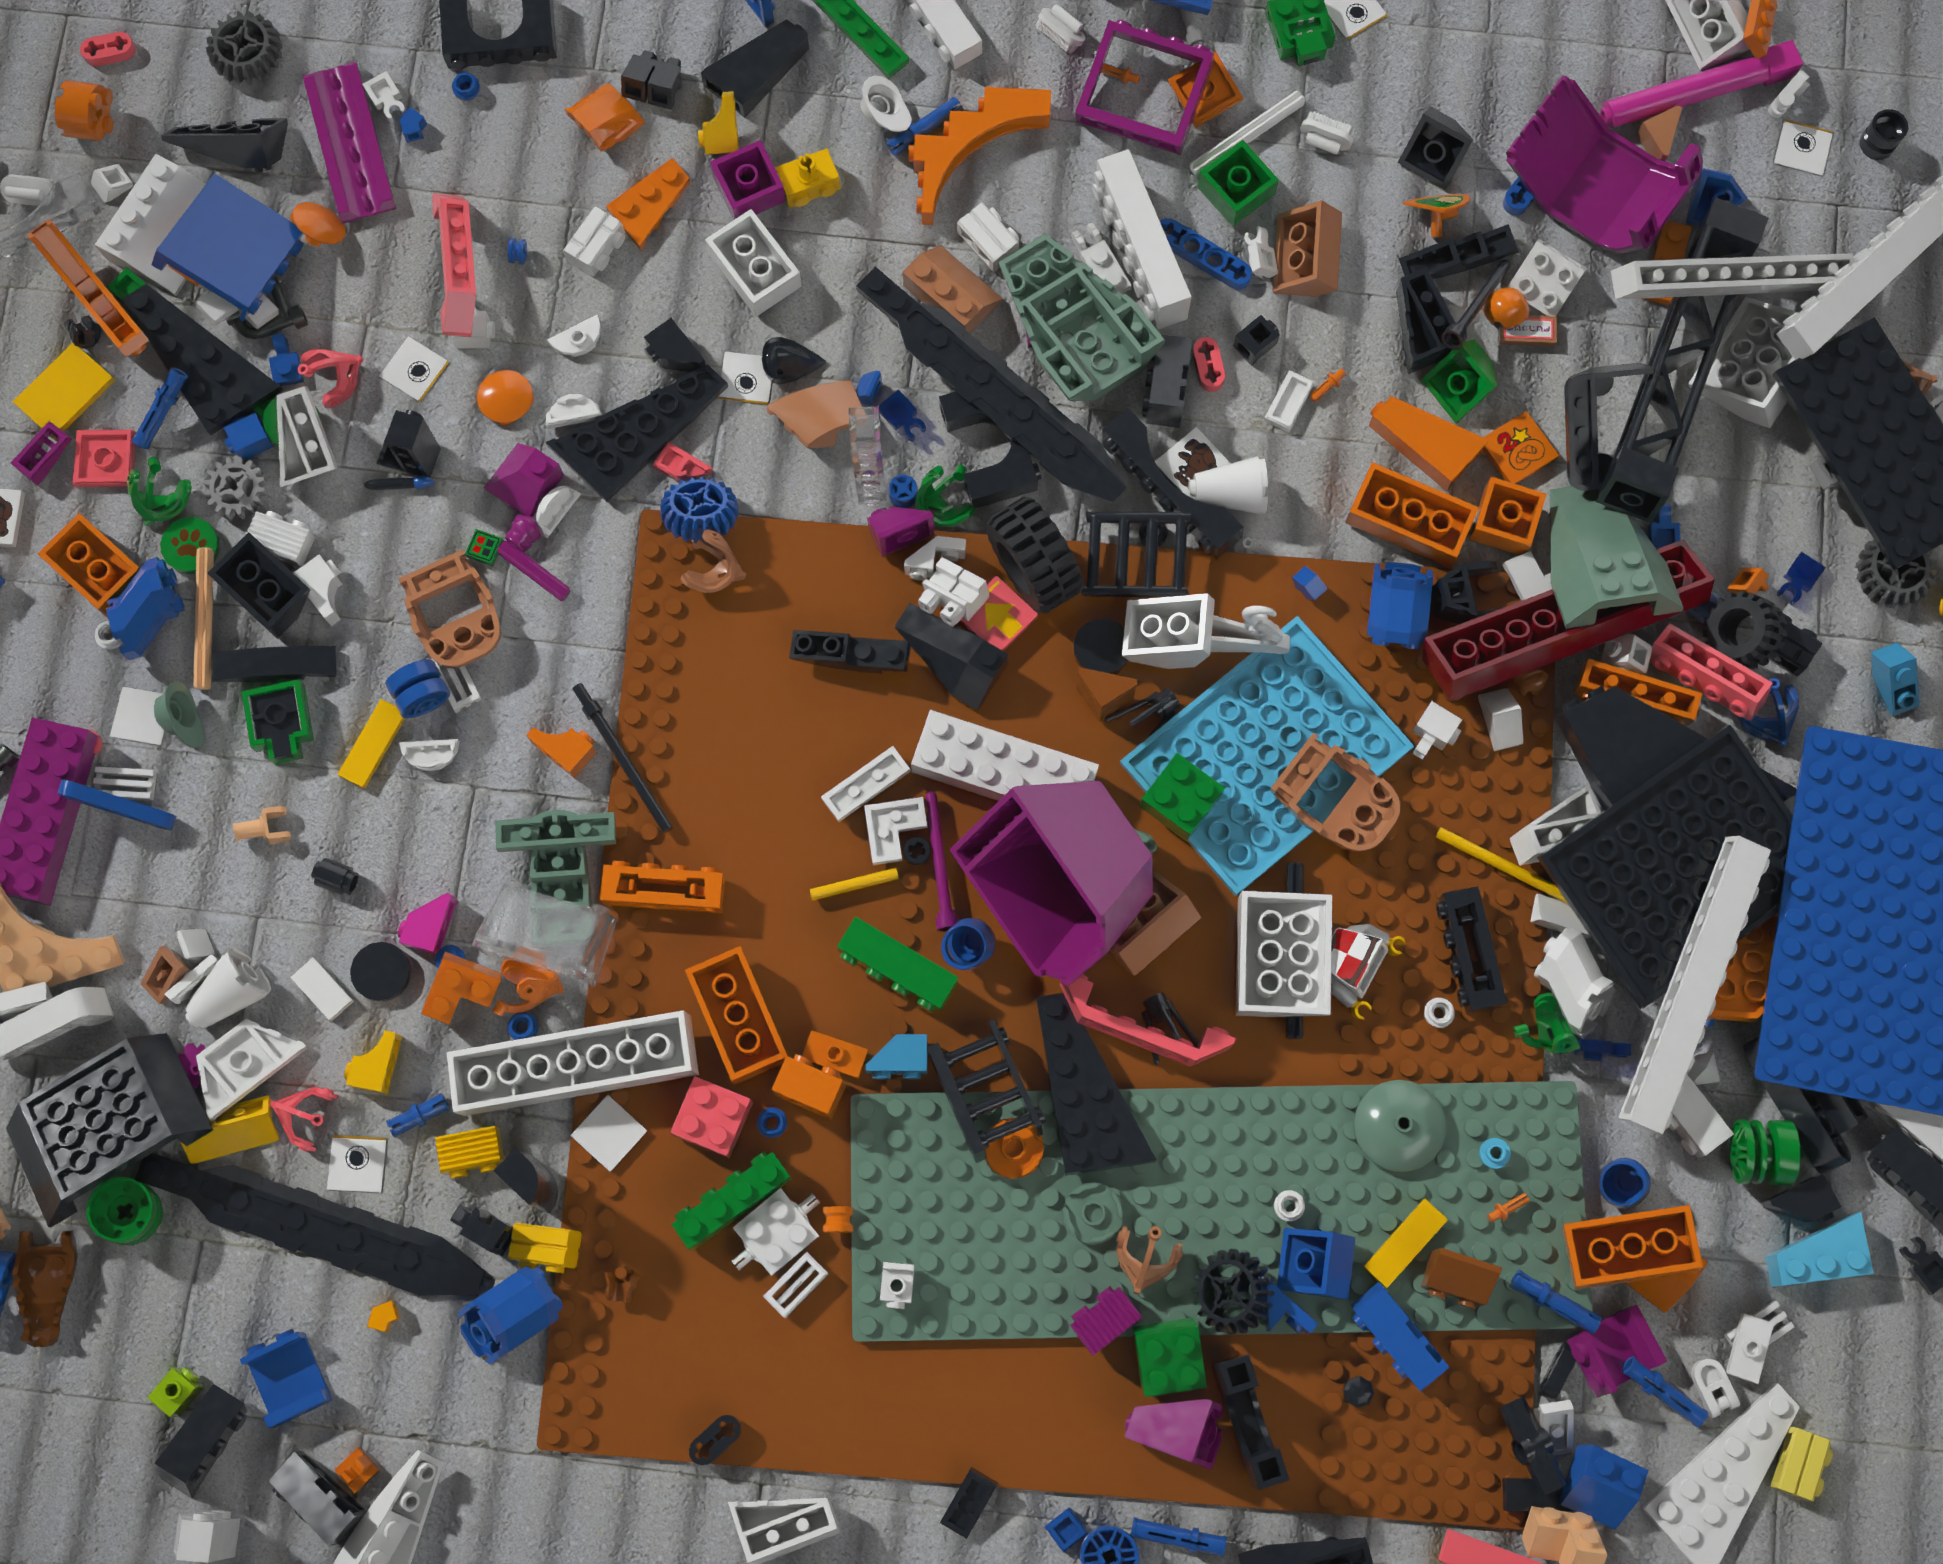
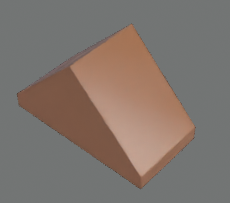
[1636,106,1682,161]
[140,945,193,1004]

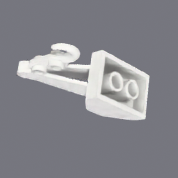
[1122,594,1290,669]

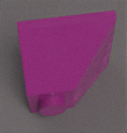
[484,443,564,517]
[867,507,935,557]

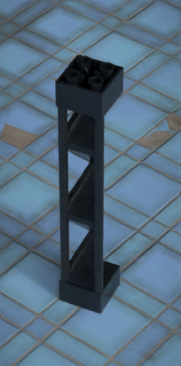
[1596,197,1769,523]

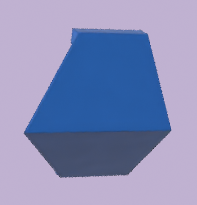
[1686,168,1747,226]

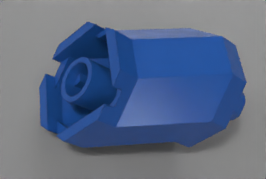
[106,557,185,660]
[1367,562,1433,649]
[458,1266,563,1364]

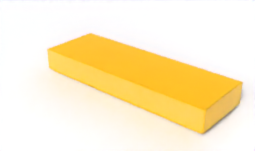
[337,699,406,789]
[1363,1199,1448,1289]

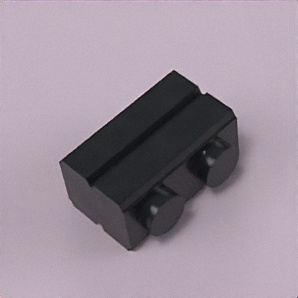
[1769,613,1822,677]

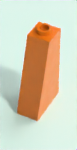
[1369,396,1488,491]

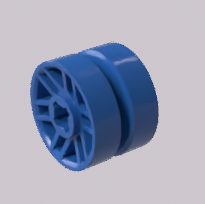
[385,659,450,718]
[1080,1525,1139,1564]

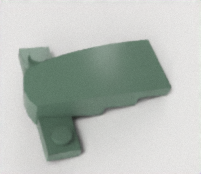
[495,810,616,946]

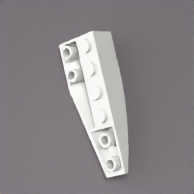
[333,1450,444,1564]

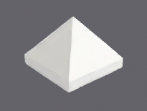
[1687,1052,1720,1085]

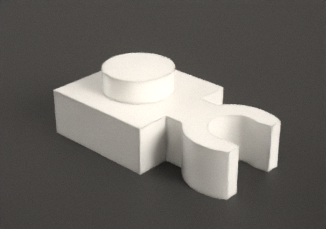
[362,71,406,123]

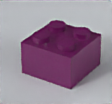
[710,140,786,220]

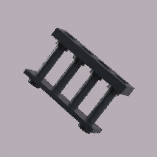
[927,1019,1046,1163]

